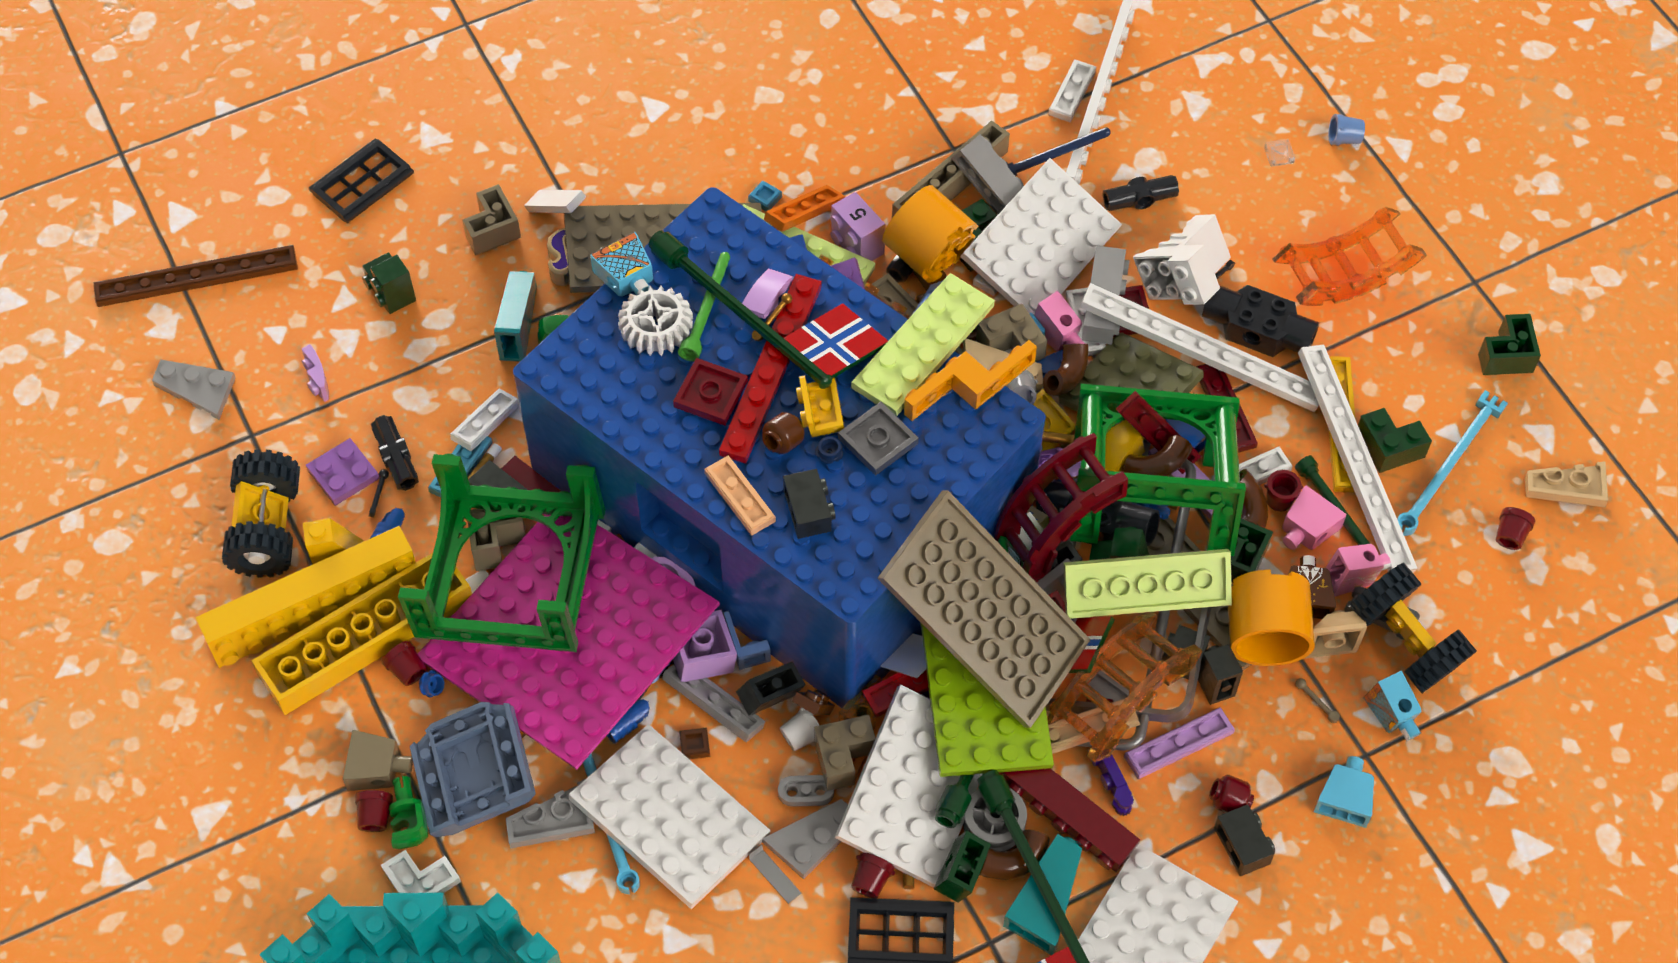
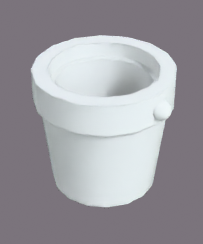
[780,707,819,751]

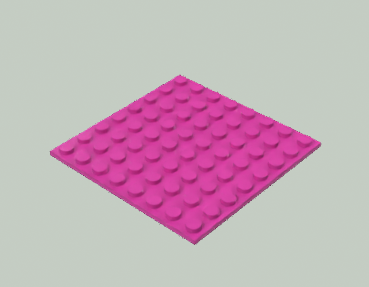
[418,514,720,770]

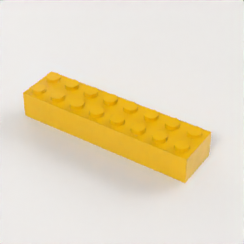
[195,526,416,668]
[251,553,472,715]

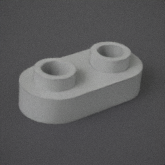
[778,775,834,806]

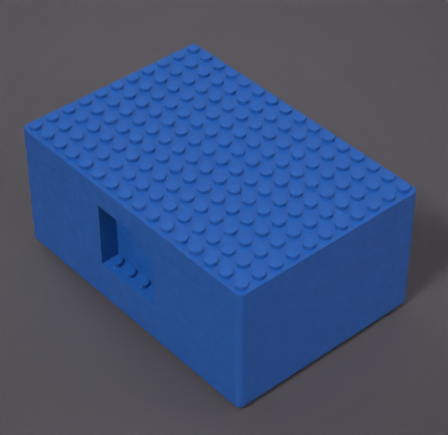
[513,187,1046,711]

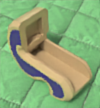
[547,228,569,286]

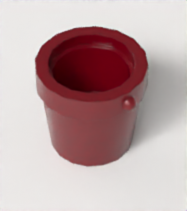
[1264,470,1303,512]
[1495,507,1536,550]
[382,641,427,686]
[355,790,393,832]
[851,853,895,898]

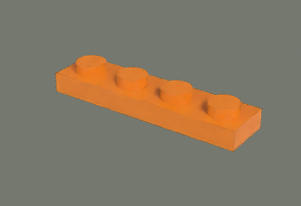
[764,185,845,232]

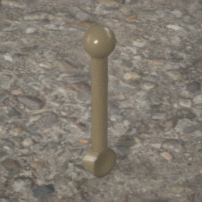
[1296,678,1340,723]

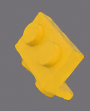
[796,376,845,437]

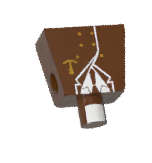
[1288,555,1336,619]

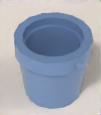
[1328,114,1365,146]

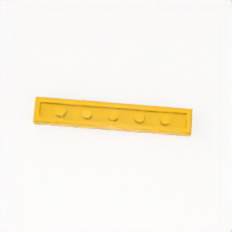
[1329,356,1356,492]

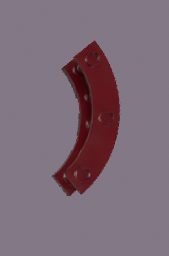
[994,433,1128,583]

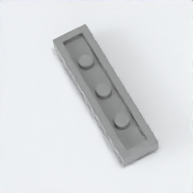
[662,664,765,742]

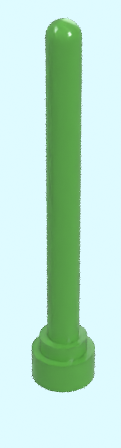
[678,252,730,362]

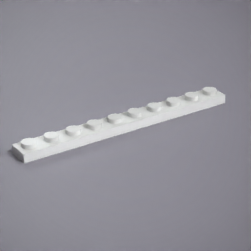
[1066,0,1135,184]
[1080,283,1319,412]
[1298,345,1417,573]

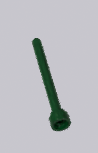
[1295,455,1370,545]

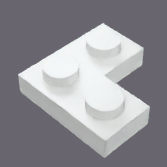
[381,850,461,893]

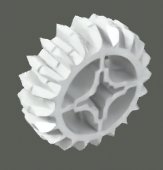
[618,286,693,356]

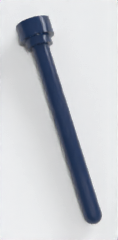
[1006,127,1111,177]

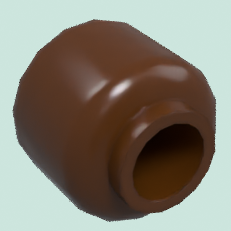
[762,412,804,454]

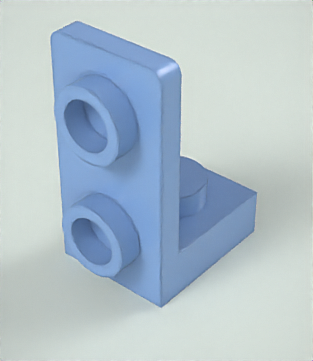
[723,611,771,670]

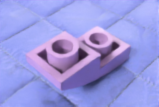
[742,269,792,319]
[302,344,329,402]

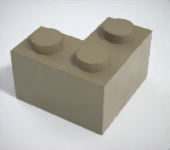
[462,184,521,255]
[976,303,1047,362]
[468,509,526,571]
[814,715,875,791]

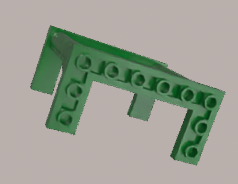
[1070,384,1246,556]
[398,454,606,652]

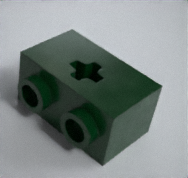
[934,830,991,903]

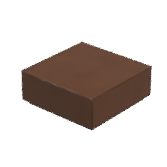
[679,728,710,759]

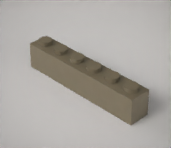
[892,120,1010,218]

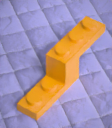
[904,340,1037,421]

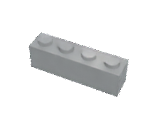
[951,134,1024,215]
[1082,245,1130,345]

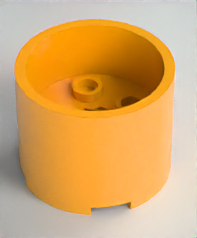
[882,185,979,283]
[1228,569,1315,666]

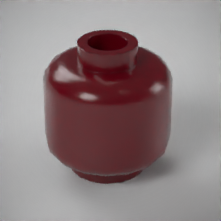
[1209,775,1254,813]

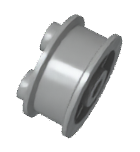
[963,788,1027,852]

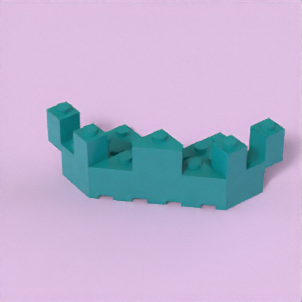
[259,892,561,963]

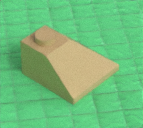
[1304,610,1367,659]

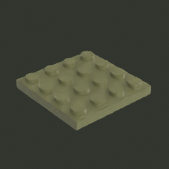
[1058,333,1204,443]

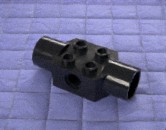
[1202,285,1320,357]
[1036,481,1160,546]

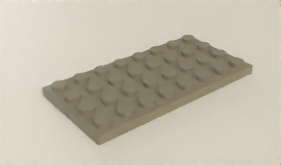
[564,203,762,293]
[877,490,1090,728]

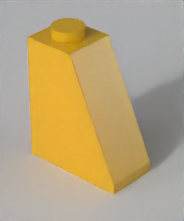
[1105,420,1145,472]
[303,518,364,565]

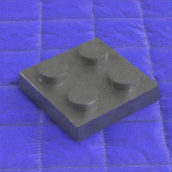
[838,402,919,476]

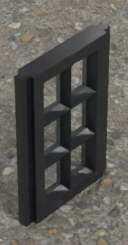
[309,138,414,223]
[848,897,954,963]

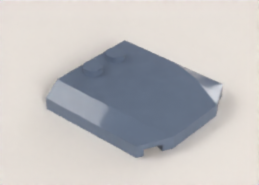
[410,702,536,837]

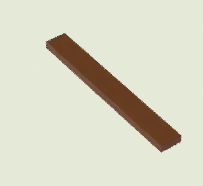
[93,245,298,307]

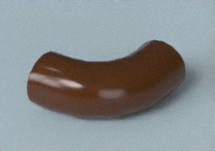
[1043,344,1089,396]
[1123,435,1192,476]
[1239,469,1268,528]
[980,830,1050,880]

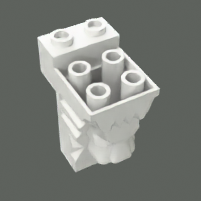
[1133,214,1231,305]

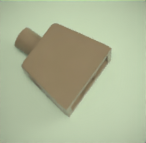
[343,730,413,791]

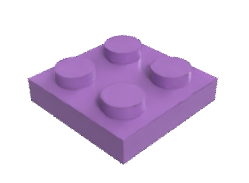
[306,438,380,506]

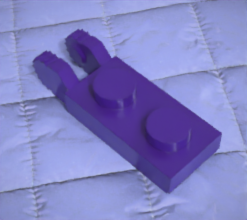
[1088,747,1134,816]

